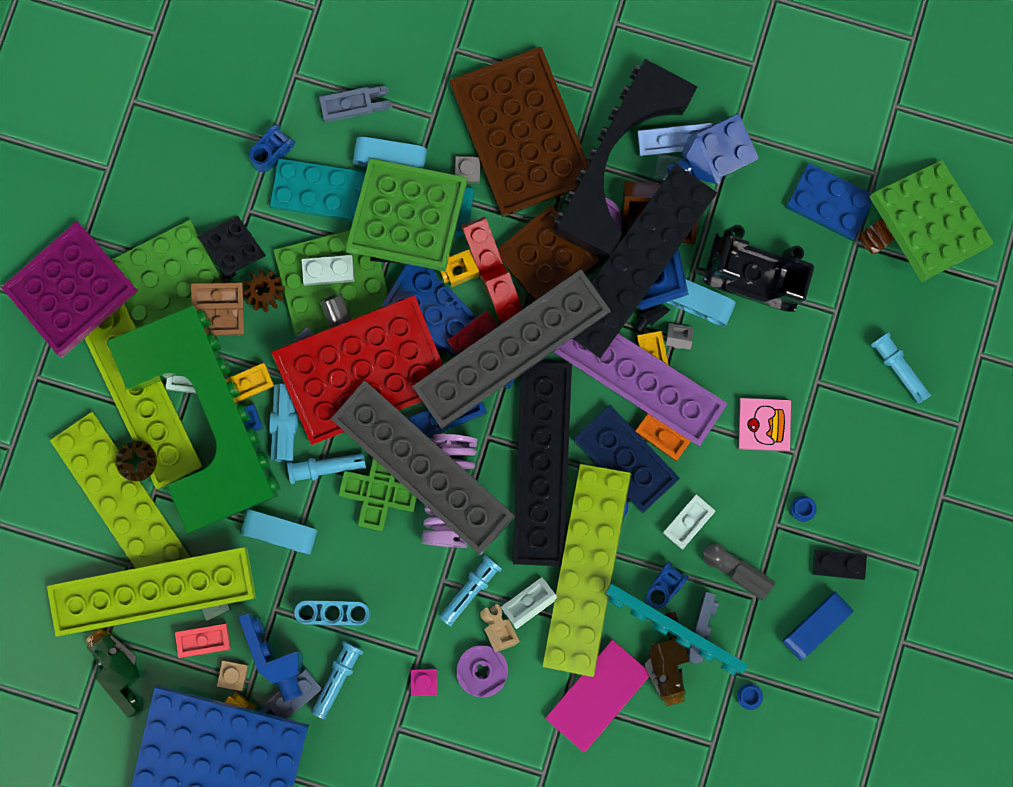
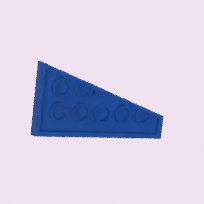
[380,264,515,389]

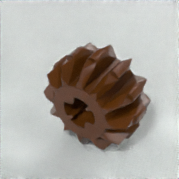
[859,218,895,254]
[243,269,285,313]

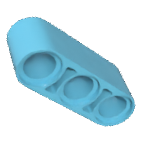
[352,137,427,169]
[666,279,736,327]
[240,509,318,555]
[294,601,371,626]

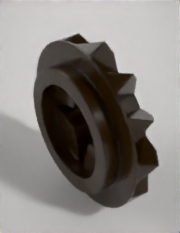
[115,440,157,482]

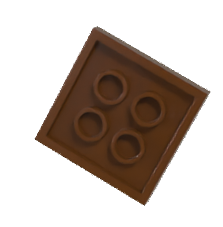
[498,205,600,301]

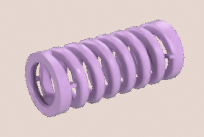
[421,434,478,548]

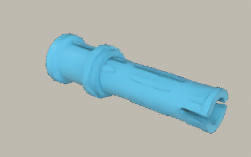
[871,332,931,404]
[287,452,366,484]
[438,555,502,627]
[311,641,364,720]

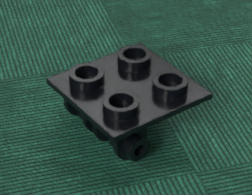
[197,216,266,279]

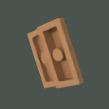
[191,283,244,336]

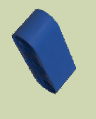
[782,591,854,661]

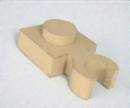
[480,604,520,653]

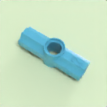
[270,384,298,462]

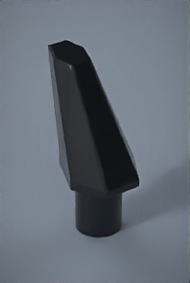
[634,305,670,333]

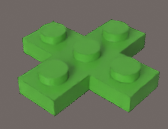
[339,458,417,532]

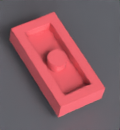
[175,624,231,658]

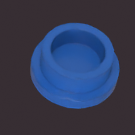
[790,496,816,522]
[737,684,763,710]

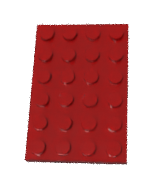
[272,294,443,445]

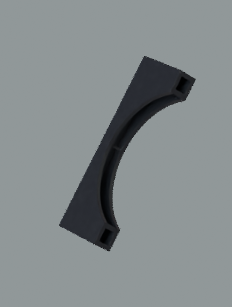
[553,59,698,261]

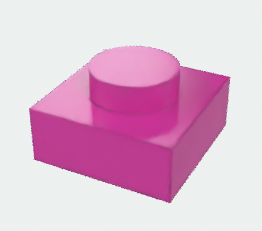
[411,669,437,696]

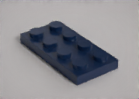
[573,405,680,514]

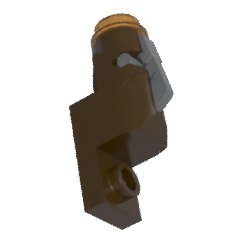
[644,612,690,706]

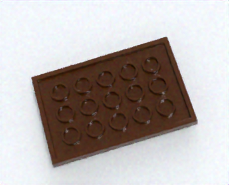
[449,47,589,218]

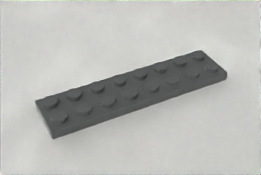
[412,270,611,429]
[331,380,516,555]

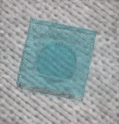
[653,154,683,182]

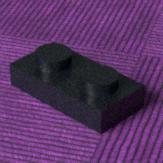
[813,549,867,580]

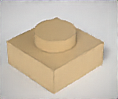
[217,661,249,691]

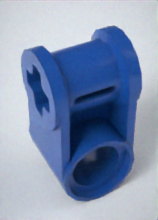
[249,124,296,172]
[644,561,689,610]

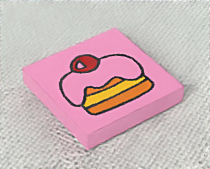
[738,398,791,452]

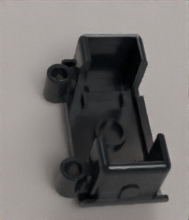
[702,225,814,312]

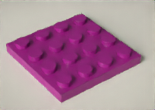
[1,221,138,358]

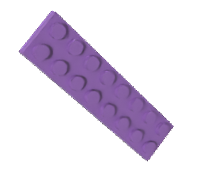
[553,334,728,447]

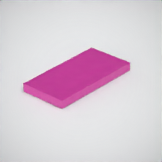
[545,640,650,753]

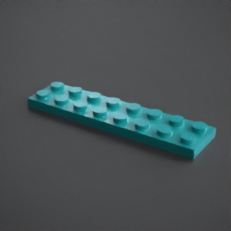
[270,159,475,239]

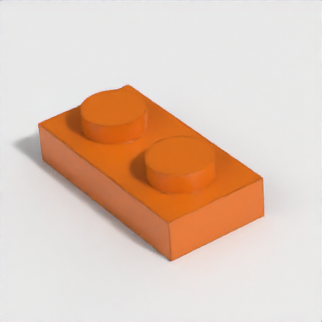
[636,414,691,461]

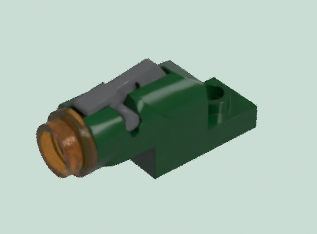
[85,628,141,718]

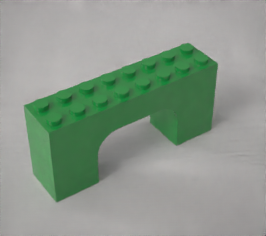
[107,305,280,533]

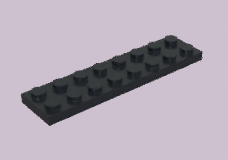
[572,164,718,359]
[513,362,572,567]

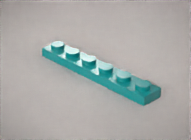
[605,584,748,676]

